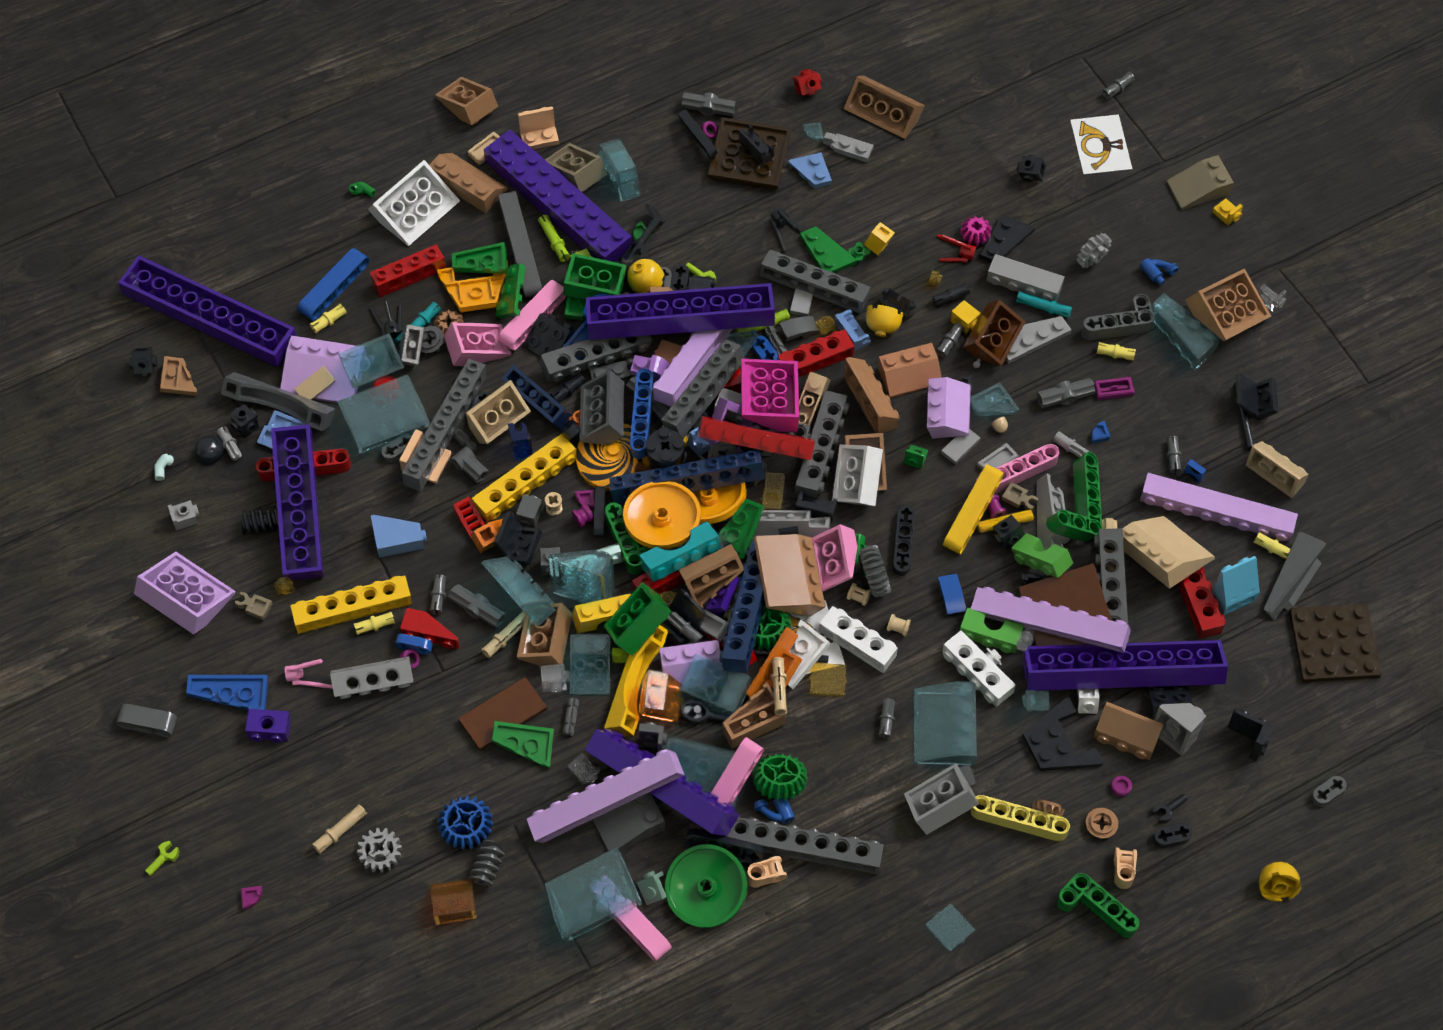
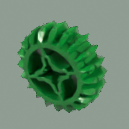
[753,604,792,652]
[753,753,807,801]

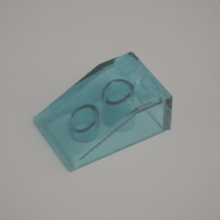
[338,333,404,389]

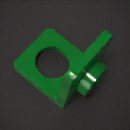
[904,445,928,469]

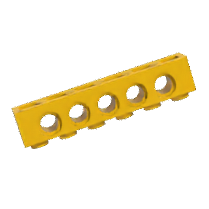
[472,434,576,523]
[290,576,412,634]

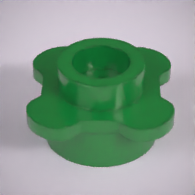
[848,242,870,261]

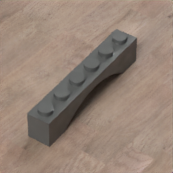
[221,372,335,431]

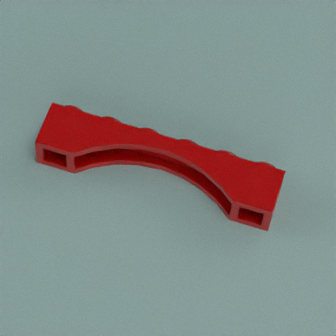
[697,416,815,460]

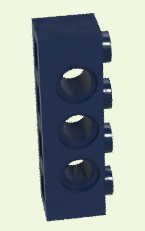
[501,364,572,428]

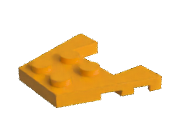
[437,261,508,312]

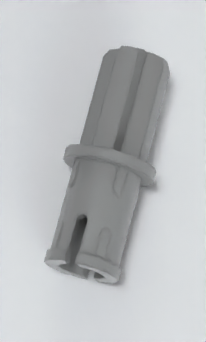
[217,426,242,461]
[1053,431,1089,457]

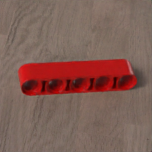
[256,449,351,482]

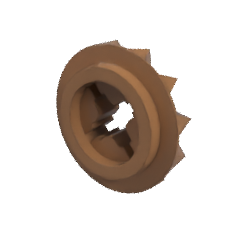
[434,309,464,335]
[1032,799,1065,816]
[1085,808,1118,840]

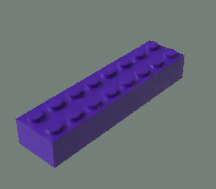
[271,424,324,581]
[585,728,740,836]

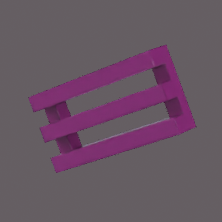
[1094,377,1135,400]

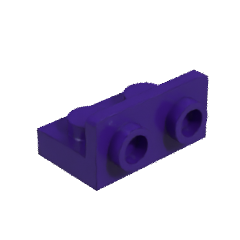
[705,577,739,618]

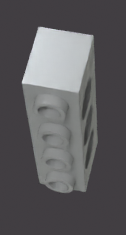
[330,656,413,699]

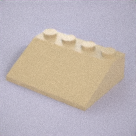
[1122,516,1215,589]

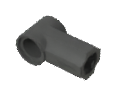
[451,447,489,483]

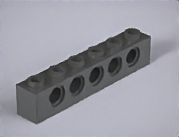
[760,250,871,314]
[539,335,652,382]
[661,339,745,438]
[795,390,850,498]
[1094,528,1129,643]

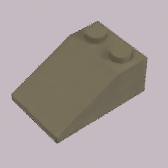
[545,143,607,192]
[1166,155,1234,210]

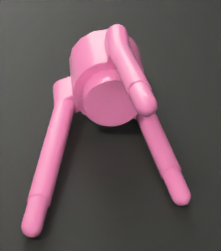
[285,659,333,689]

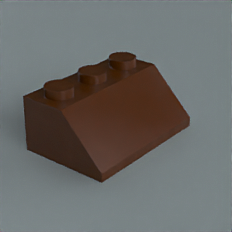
[963,300,1026,366]

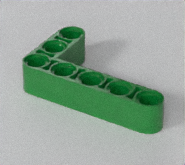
[1046,452,1102,542]

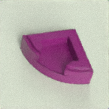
[575,490,595,510]
[241,886,263,910]

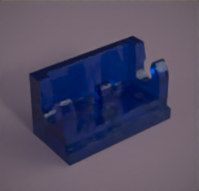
[508,422,533,460]

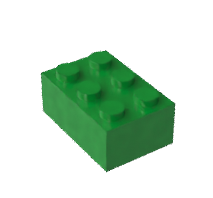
[563,253,626,300]
[604,582,671,656]

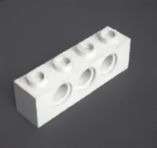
[819,606,898,673]
[942,631,1016,707]

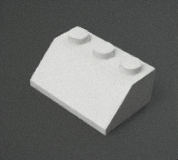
[832,444,883,506]

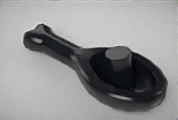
[680,700,732,723]

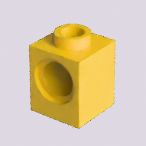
[864,222,895,256]
[950,300,981,334]

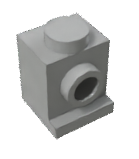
[168,500,200,530]

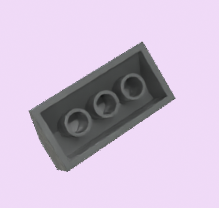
[579,370,624,445]

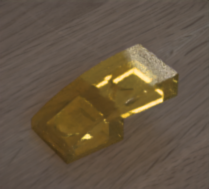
[762,472,785,510]

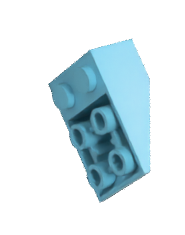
[1212,556,1260,616]

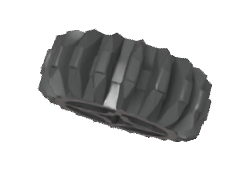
[859,545,892,597]

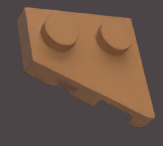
[160,356,197,396]

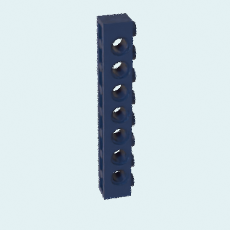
[609,449,765,506]
[719,541,765,673]

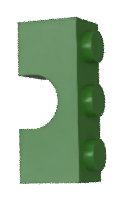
[1011,533,1073,578]
[960,608,1024,653]

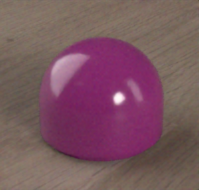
[700,121,718,139]
[399,649,420,669]

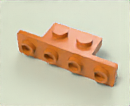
[746,627,802,697]

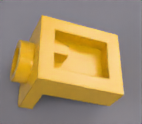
[1212,198,1243,225]

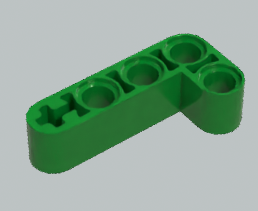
[605,502,652,575]
[1057,873,1139,938]

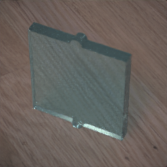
[925,903,975,952]

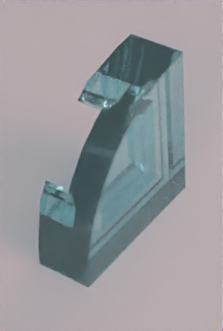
[803,122,824,140]

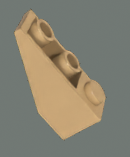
[799,372,831,426]

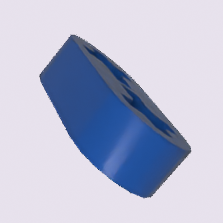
[751,336,778,360]
[394,634,433,655]

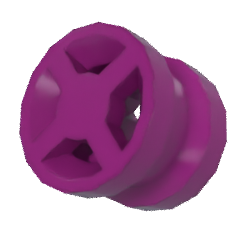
[571,504,594,528]

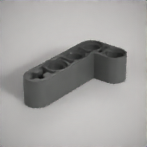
[1081,294,1154,341]

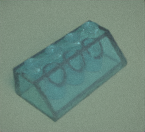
[481,557,556,626]

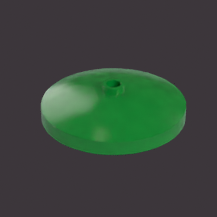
[665,844,748,928]

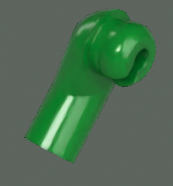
[348,182,376,197]

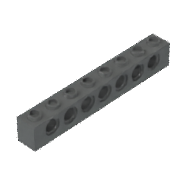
[402,359,487,492]
[718,817,884,874]

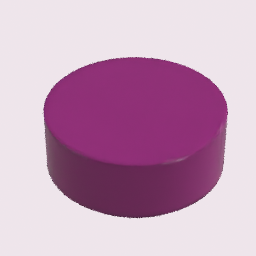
[1111,776,1132,797]

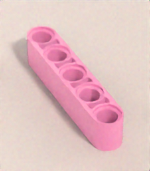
[498,280,566,350]
[976,444,1059,494]
[712,737,764,805]
[589,876,672,962]

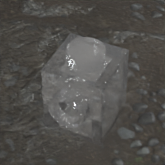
[540,663,570,693]

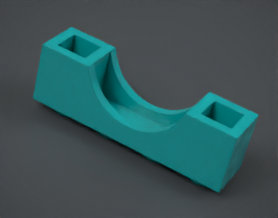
[639,522,721,582]

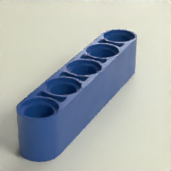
[297,248,370,321]
[630,368,654,459]

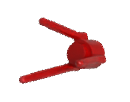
[937,234,976,263]

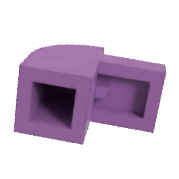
[630,355,670,383]

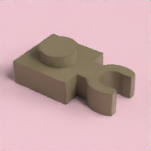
[1001,482,1038,511]
[235,592,273,620]

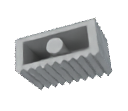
[397,325,424,367]

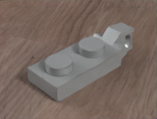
[823,132,874,162]

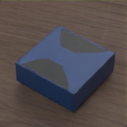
[1184,459,1206,483]

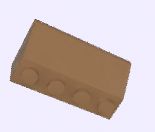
[844,76,925,139]
[429,153,508,213]
[844,357,900,434]

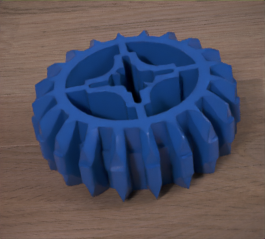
[438,795,493,850]

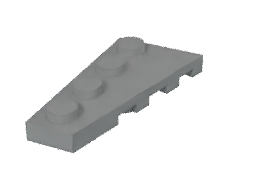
[1005,316,1071,364]

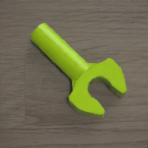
[686,263,716,283]
[145,841,179,876]

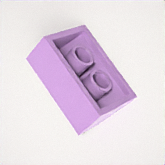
[927,377,971,439]
[659,640,724,694]

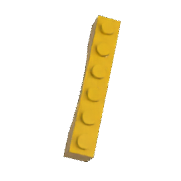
[604,625,668,737]

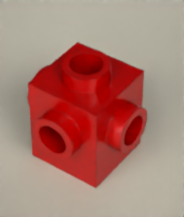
[792,69,822,96]

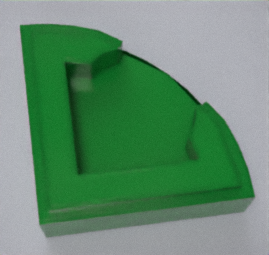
[633,221,651,241]

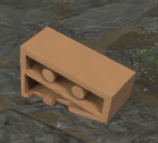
[679,544,745,608]
[723,682,786,749]

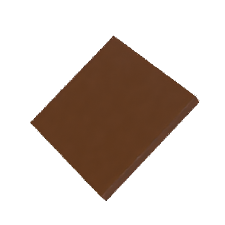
[1019,563,1112,646]

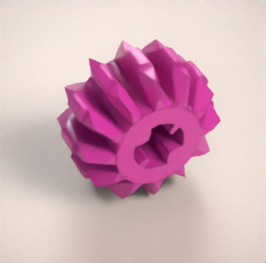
[960,215,992,246]

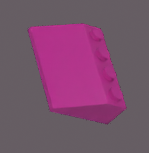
[741,359,799,432]

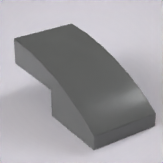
[779,316,820,341]

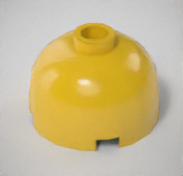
[627,258,665,294]
[866,305,903,337]
[1259,862,1301,902]

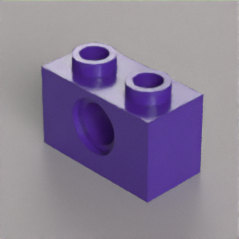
[245,709,292,743]

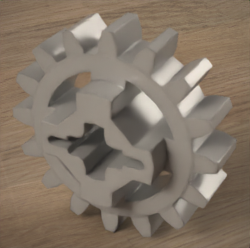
[1076,233,1112,268]
[357,828,402,873]

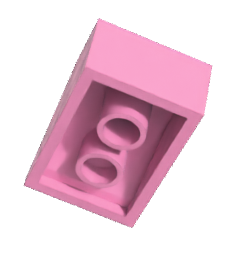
[444,323,511,366]
[812,524,857,592]

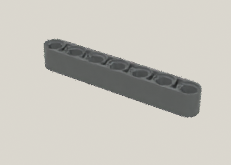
[498,191,542,298]

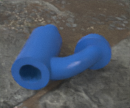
[1139,258,1179,286]
[754,798,795,824]

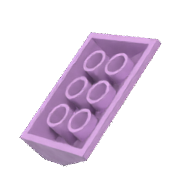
[280,336,366,406]
[134,552,235,634]

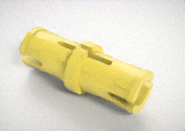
[310,304,347,334]
[1097,342,1136,361]
[1253,532,1291,559]
[354,612,395,636]

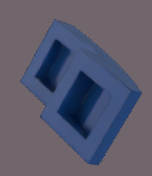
[937,574,966,615]

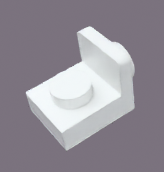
[1077,688,1099,714]

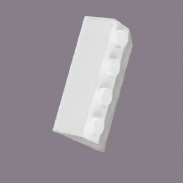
[368,160,460,246]

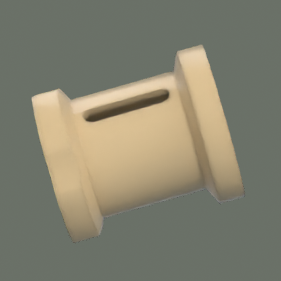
[545,492,563,516]
[847,583,871,606]
[887,614,911,636]

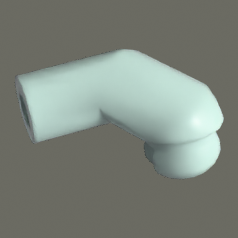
[154,454,174,481]

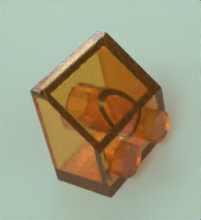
[638,670,682,722]
[431,879,477,925]

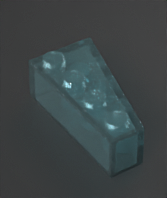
[1152,293,1221,371]

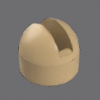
[991,417,1008,433]

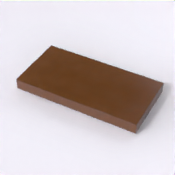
[458,677,547,751]

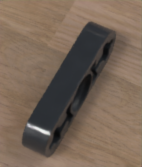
[594,486,606,537]

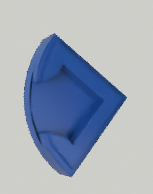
[1091,421,1111,444]

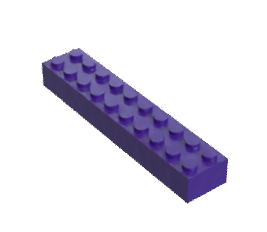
[483,130,632,262]
[118,255,297,367]
[586,283,775,340]
[1022,640,1228,691]

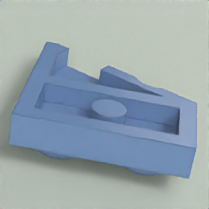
[788,153,832,189]

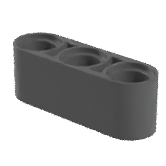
[116,704,178,737]

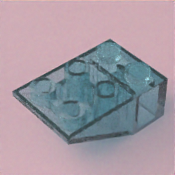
[570,634,611,694]
[680,654,752,714]

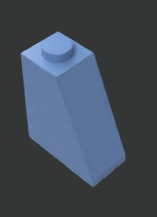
[371,515,427,558]

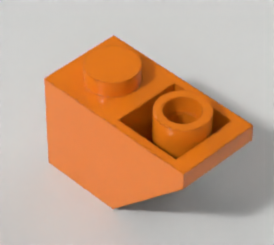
[471,519,503,553]

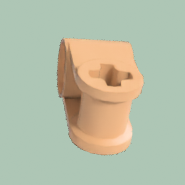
[1114,847,1137,889]
[747,856,787,888]

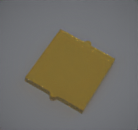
[809,663,847,696]

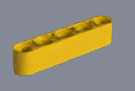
[943,464,1004,554]

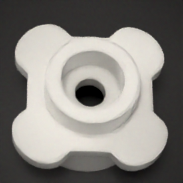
[985,648,1002,665]

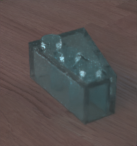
[598,138,641,202]

